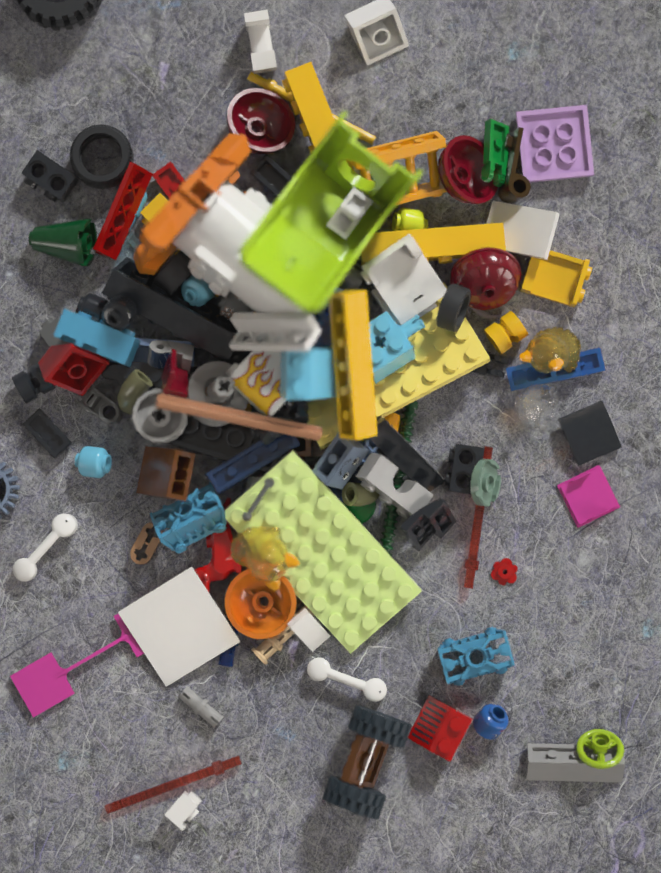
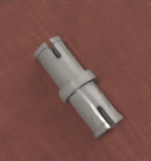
[178,686,224,728]

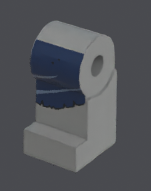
[147,340,194,377]

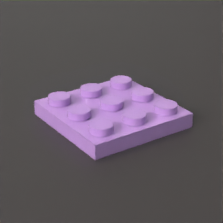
[516,105,594,183]

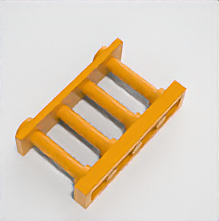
[349,131,447,205]

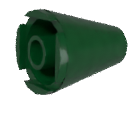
[28,219,97,267]

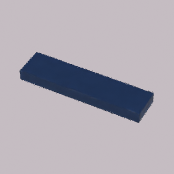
[206,434,301,495]

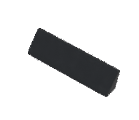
[368,416,446,492]

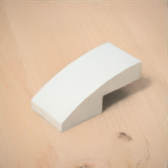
[326,187,373,240]
[287,608,330,652]

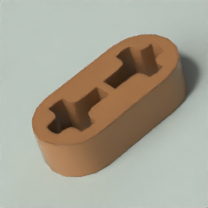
[130,522,163,565]

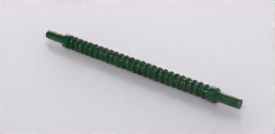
[380,400,419,556]

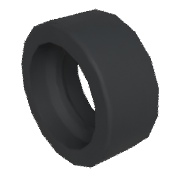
[437,284,471,332]

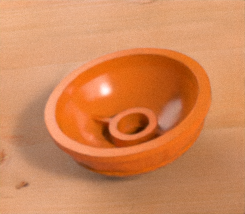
[225,567,296,639]

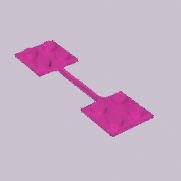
[10,614,144,718]

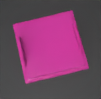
[557,465,620,528]

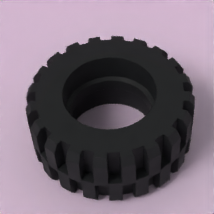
[17,0,102,31]

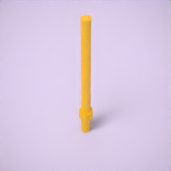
[247,71,376,145]

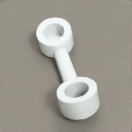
[12,513,78,582]
[307,657,387,702]

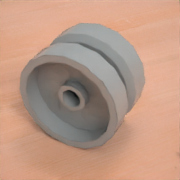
[133,389,188,444]

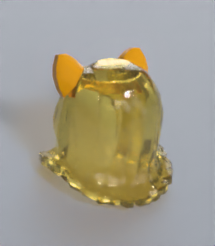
[519,327,581,374]
[230,526,300,591]

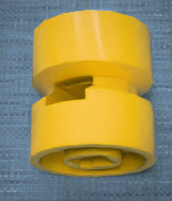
[483,310,528,355]

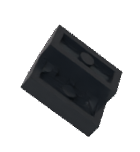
[558,400,622,466]
[400,499,456,551]

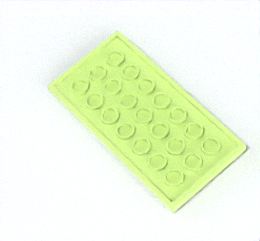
[224,450,422,654]

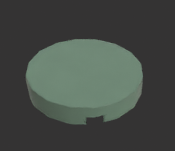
[470,459,501,507]

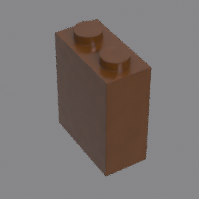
[136,446,196,501]

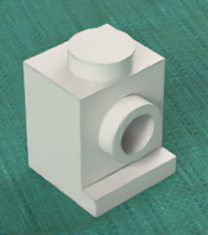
[165,791,202,831]

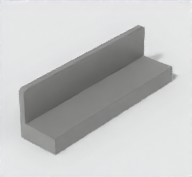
[527,743,625,782]

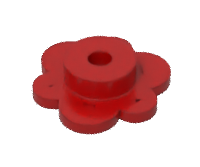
[491,558,518,585]

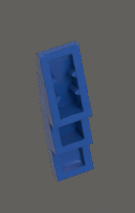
[506,348,606,391]

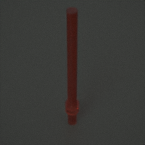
[464,446,493,589]
[105,755,242,814]

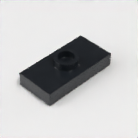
[22,408,72,459]

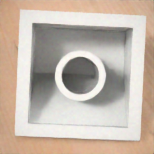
[344,0,409,65]

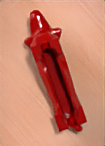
[194,497,243,593]

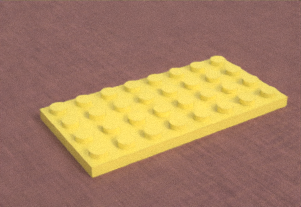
[306,282,490,450]

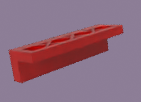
[93,162,153,260]

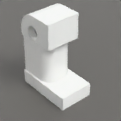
[244,10,277,74]

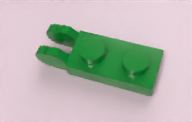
[481,118,509,187]

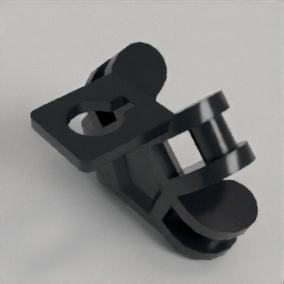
[250,400,309,445]

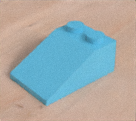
[280,347,336,400]

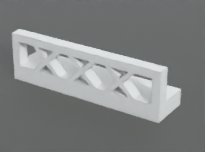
[229,313,321,352]

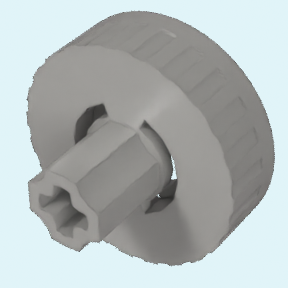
[186,361,248,426]

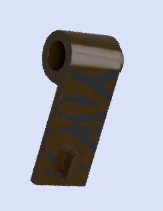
[498,127,531,204]

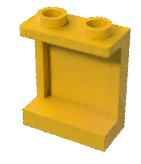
[520,250,592,308]

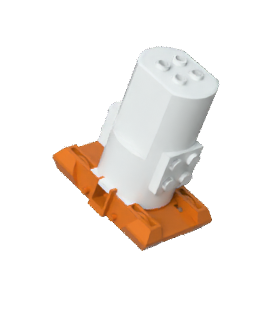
[133,133,306,313]

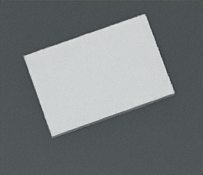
[486,201,560,260]

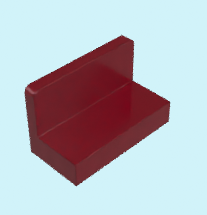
[161,349,188,399]

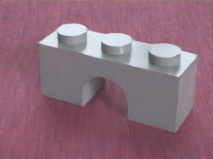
[356,453,433,519]

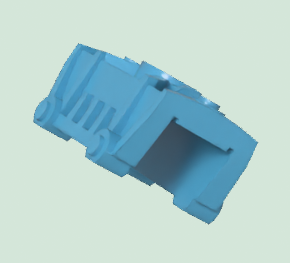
[149,482,227,554]
[437,627,515,686]

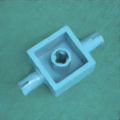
[369,311,425,384]

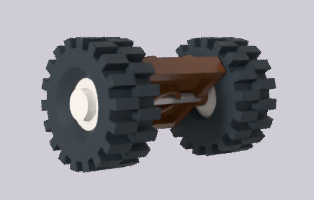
[322,705,412,820]

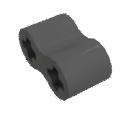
[338,263,365,291]

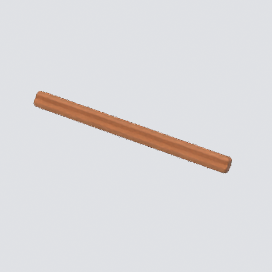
[156,394,322,441]

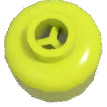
[391,207,428,231]

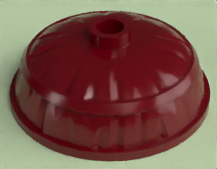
[226,88,295,154]
[438,135,498,204]
[450,247,521,310]

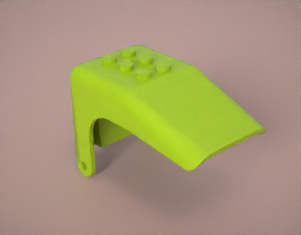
[240,111,423,313]

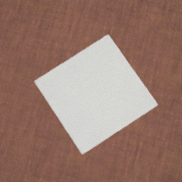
[118,567,240,686]

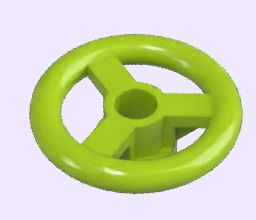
[576,729,624,769]

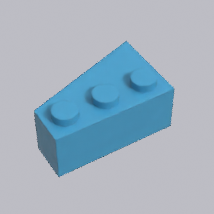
[53,309,141,367]

